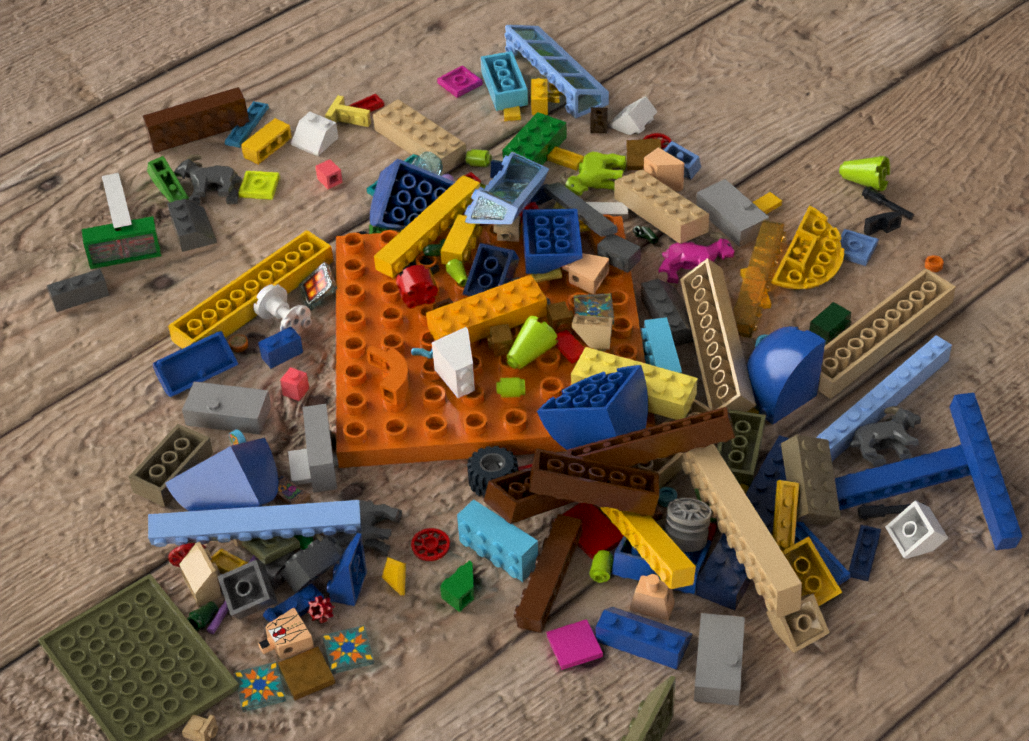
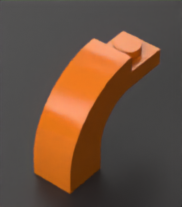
[366,345,409,405]

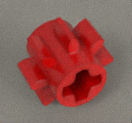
[307,596,335,623]

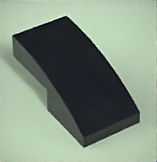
[864,212,903,236]

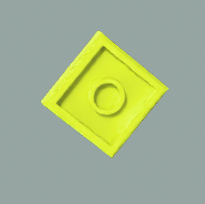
[238,171,280,200]

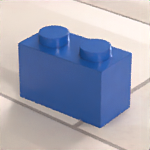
[258,327,303,369]

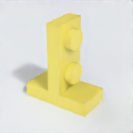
[325,95,371,127]

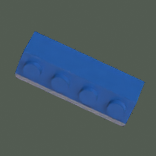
[596,607,693,670]

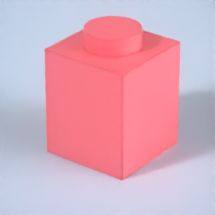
[315,159,343,189]
[280,367,309,401]

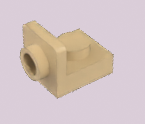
[182,715,218,741]

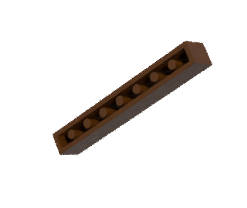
[567,407,735,467]

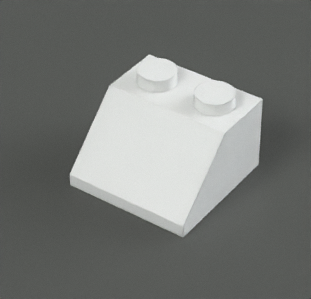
[608,96,657,135]
[291,112,338,156]
[885,500,948,559]

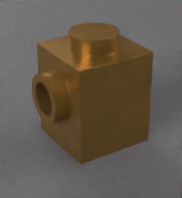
[547,301,574,333]
[487,324,513,356]

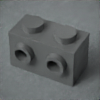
[597,234,641,273]

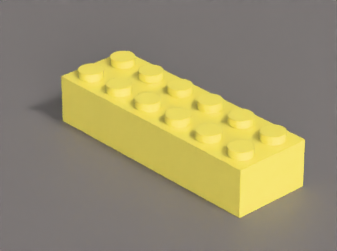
[571,347,698,420]

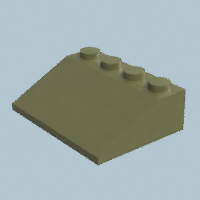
[621,675,676,741]

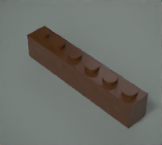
[514,514,583,633]

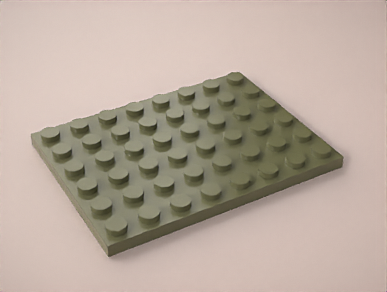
[38,574,240,741]

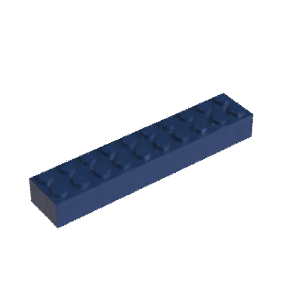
[696,435,789,611]

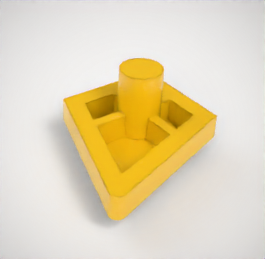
[381,557,406,596]

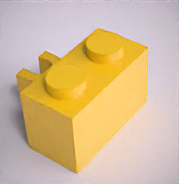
[531,78,560,115]

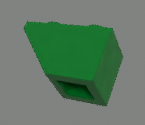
[440,560,474,612]

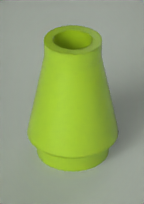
[446,259,468,286]

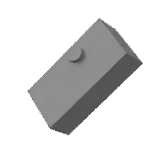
[696,179,769,247]
[182,382,271,435]
[303,404,339,493]
[694,613,745,706]

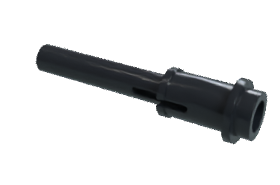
[862,186,914,220]
[858,503,925,521]

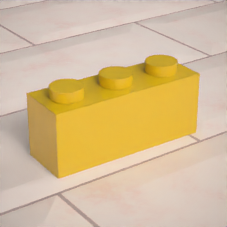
[241,118,292,165]
[441,214,482,266]

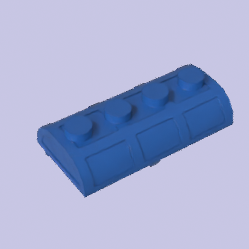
[153,331,239,397]

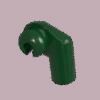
[633,225,658,244]
[423,239,446,257]

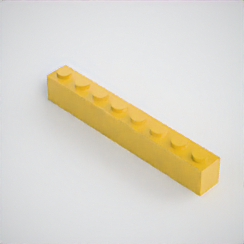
[374,175,480,278]
[600,507,696,589]

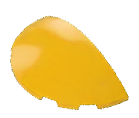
[771,205,844,289]

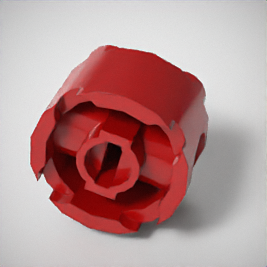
[396,265,438,309]

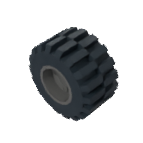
[467,446,518,498]

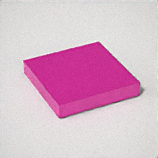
[437,65,483,98]
[546,619,603,670]

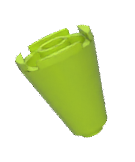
[839,156,890,191]
[506,316,558,369]

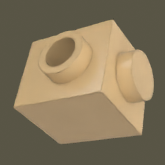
[494,215,521,242]

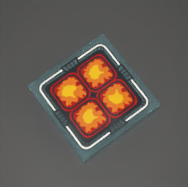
[299,262,337,311]

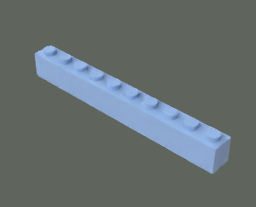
[816,335,952,461]
[148,500,361,547]

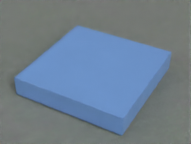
[840,229,879,266]

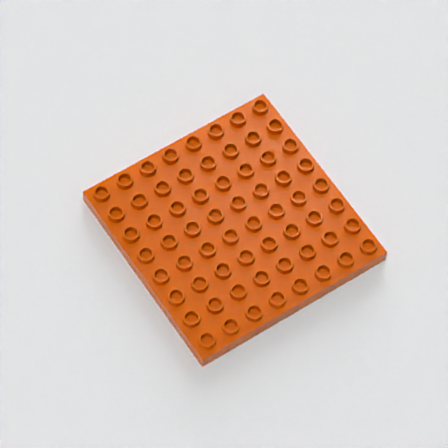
[336,215,656,468]

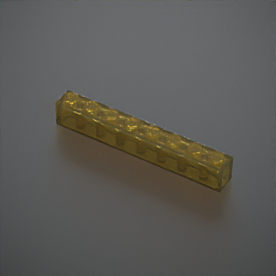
[733,220,787,338]

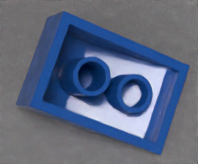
[327,533,367,606]

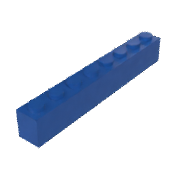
[949,393,1022,550]
[835,444,971,510]

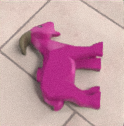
[659,232,734,284]

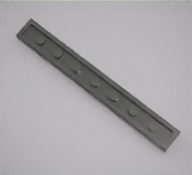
[543,182,618,237]

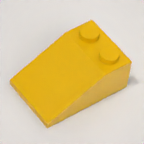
[782,536,842,606]

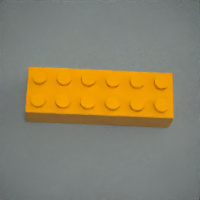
[426,275,547,343]

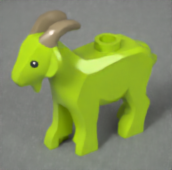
[560,151,627,196]

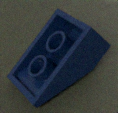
[463,243,520,297]

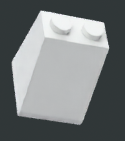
[432,327,475,398]

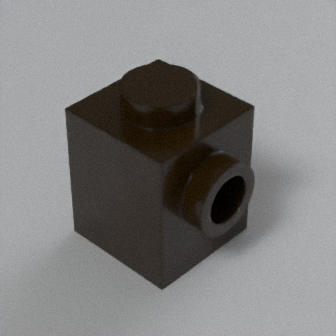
[590,107,608,134]

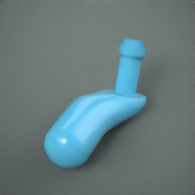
[411,348,433,358]

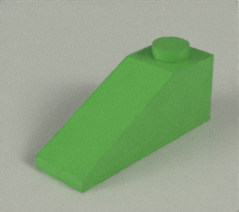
[147,156,189,202]

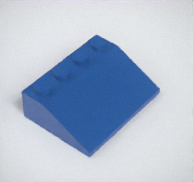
[522,209,583,274]
[612,529,712,594]

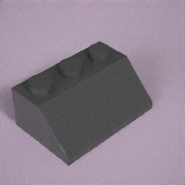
[167,199,217,252]
[47,269,109,312]

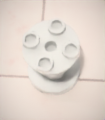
[254,284,312,335]

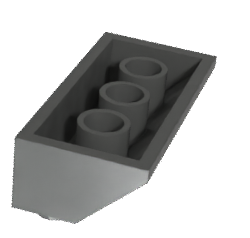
[641,279,694,347]

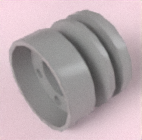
[664,498,712,552]

